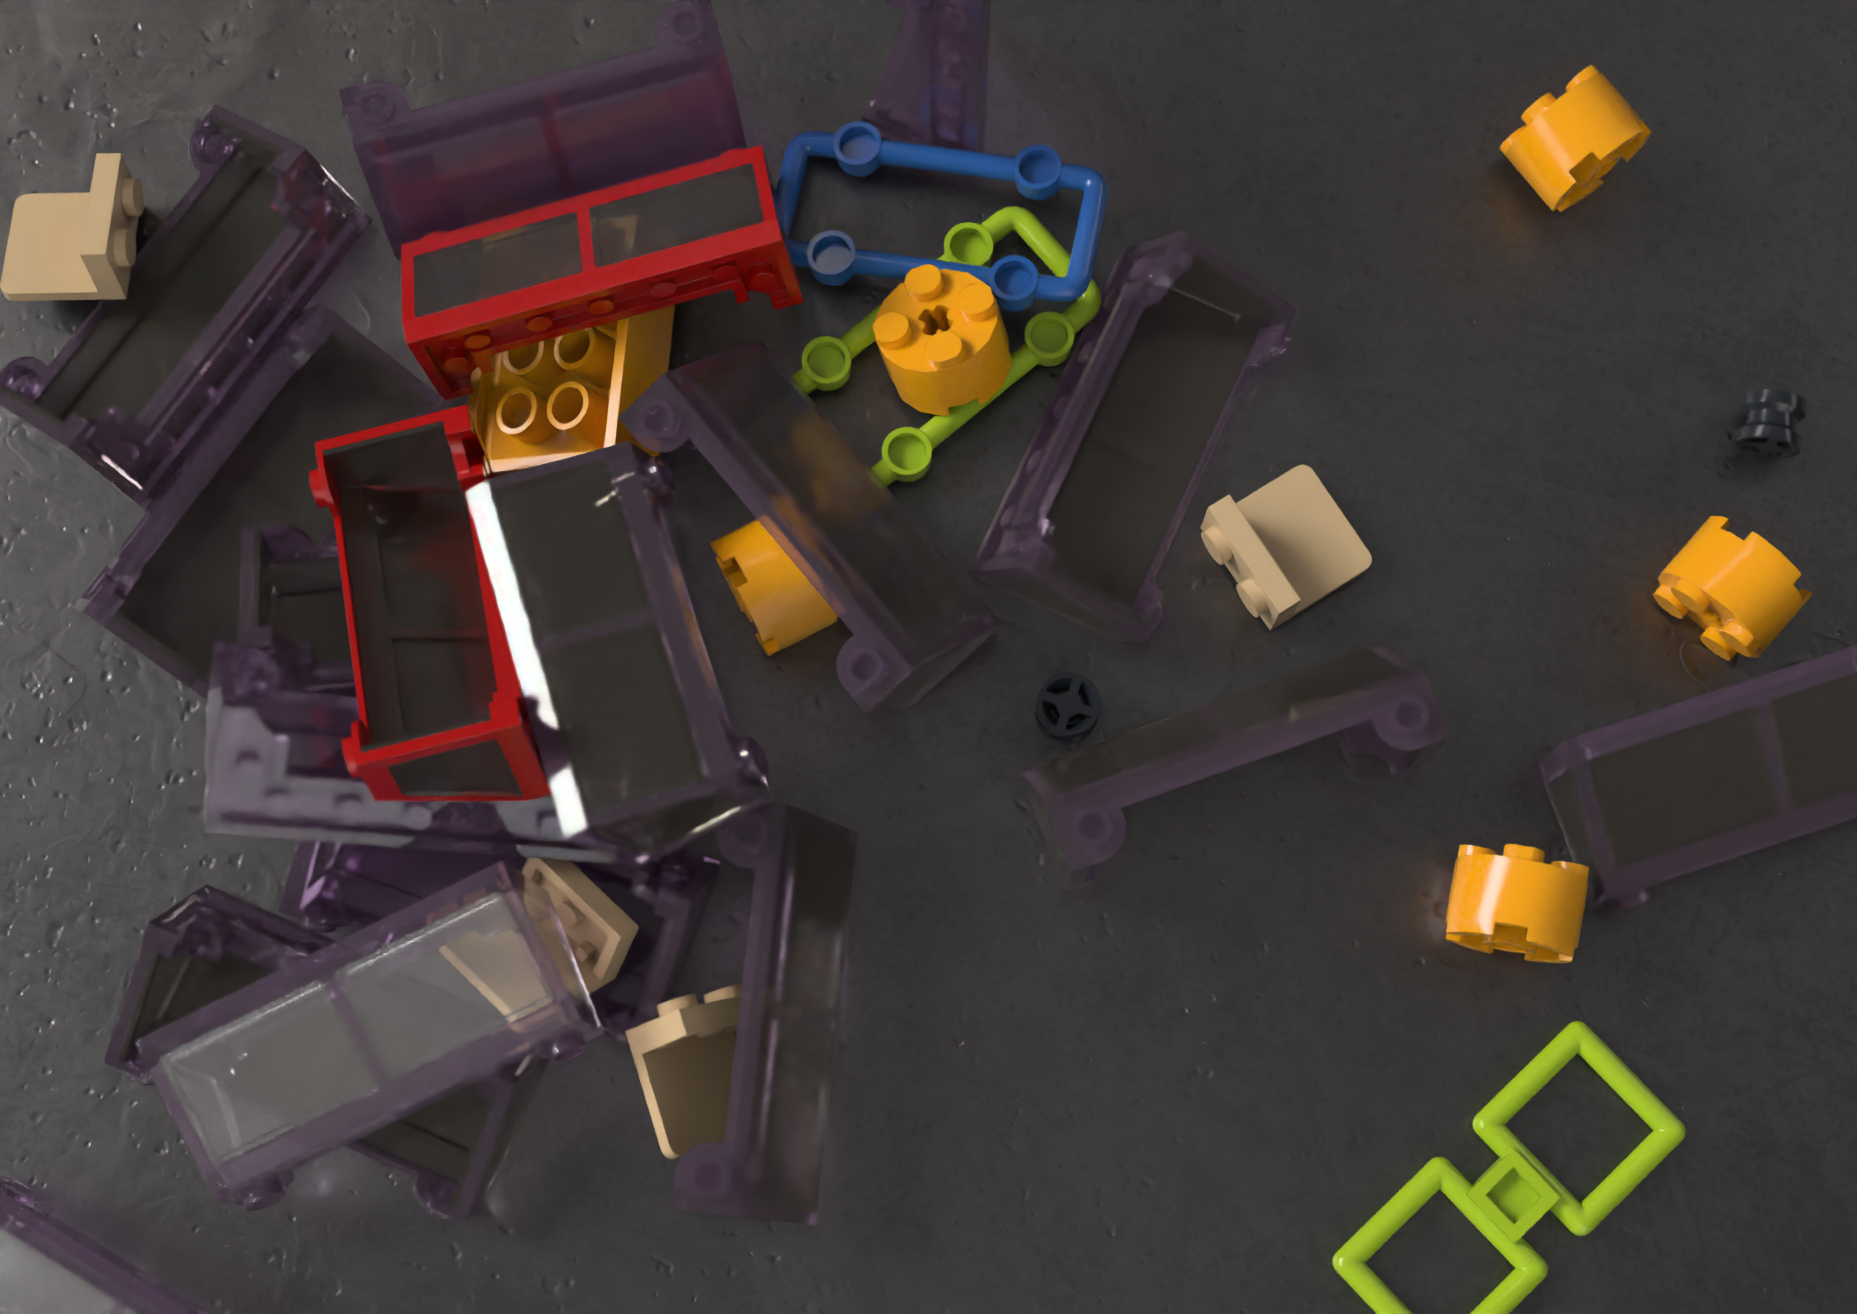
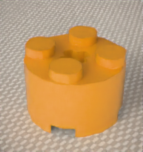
[1499,65,1652,212]
[872,264,1012,416]
[710,507,848,656]
[1653,516,1812,661]
[1445,844,1589,963]

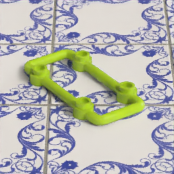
[773,206,1102,500]

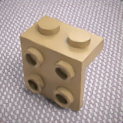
[0,153,144,301]
[1200,465,1372,631]
[439,841,639,1029]
[625,984,779,1159]

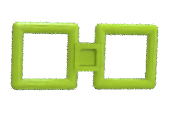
[1332,1021,1686,1314]

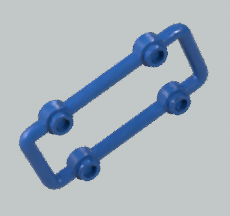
[776,121,1108,311]

